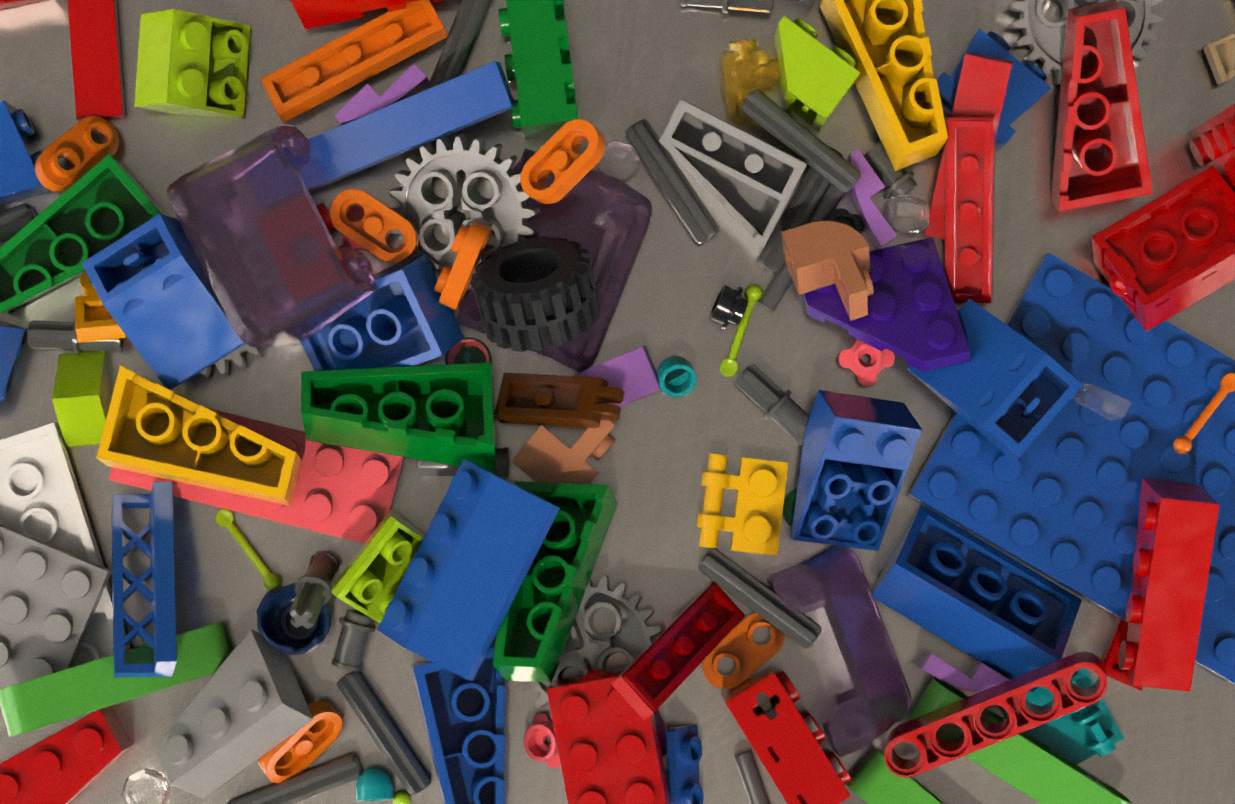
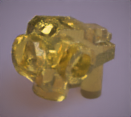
[719,39,791,126]

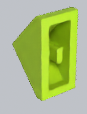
[52,351,111,447]

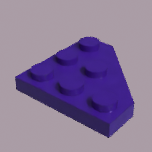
[802,237,970,372]

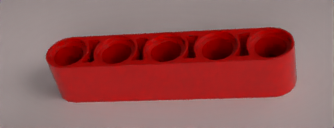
[884,651,1108,778]

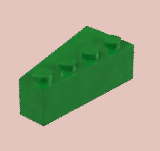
[498,0,579,140]
[0,154,167,314]
[301,362,497,473]
[493,481,617,683]

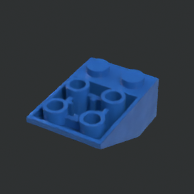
[82,214,248,390]
[907,298,1083,463]
[791,390,922,551]

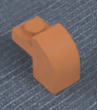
[781,221,874,321]
[511,420,616,484]

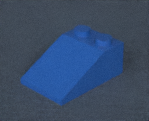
[288,253,464,371]

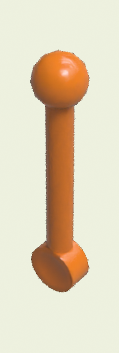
[1173,373,1235,454]

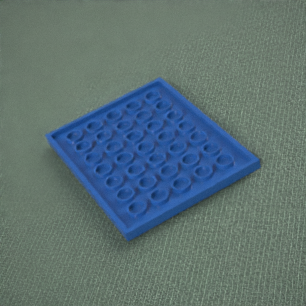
[908,253,1235,684]

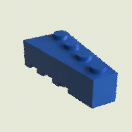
[411,645,506,804]

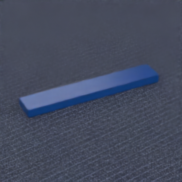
[245,61,516,209]

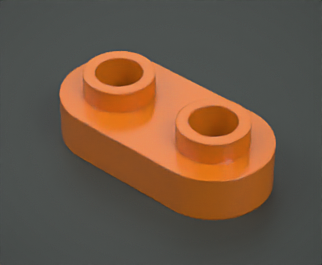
[35,116,119,193]
[520,119,605,204]
[330,189,419,263]
[434,220,492,310]
[702,612,785,689]
[258,701,342,784]

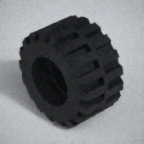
[471,236,601,352]

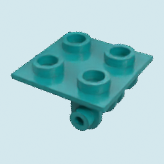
[1000,668,1124,765]

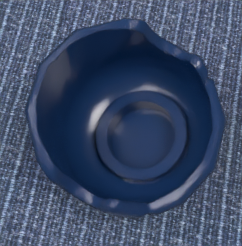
[256,583,331,655]

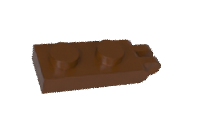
[494,373,625,428]

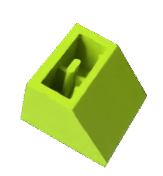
[134,9,250,118]
[772,16,860,132]
[331,510,425,623]

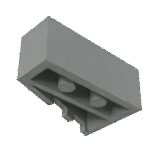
[659,99,807,249]
[156,629,314,799]

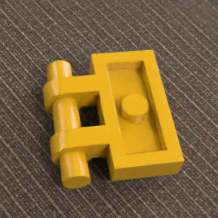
[696,453,788,556]

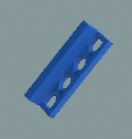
[111,481,177,678]

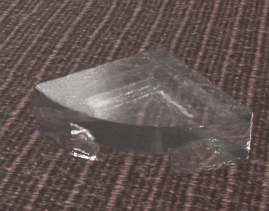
[1073,383,1132,421]

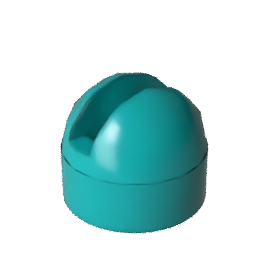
[657,355,696,397]
[356,768,394,802]

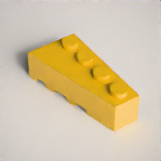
[819,0,948,171]
[96,365,302,506]

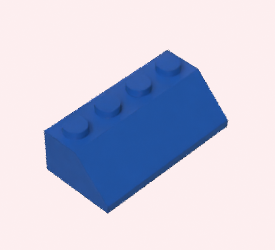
[377,459,560,681]
[871,505,1082,693]

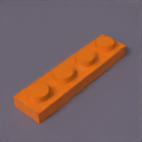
[260,0,449,123]

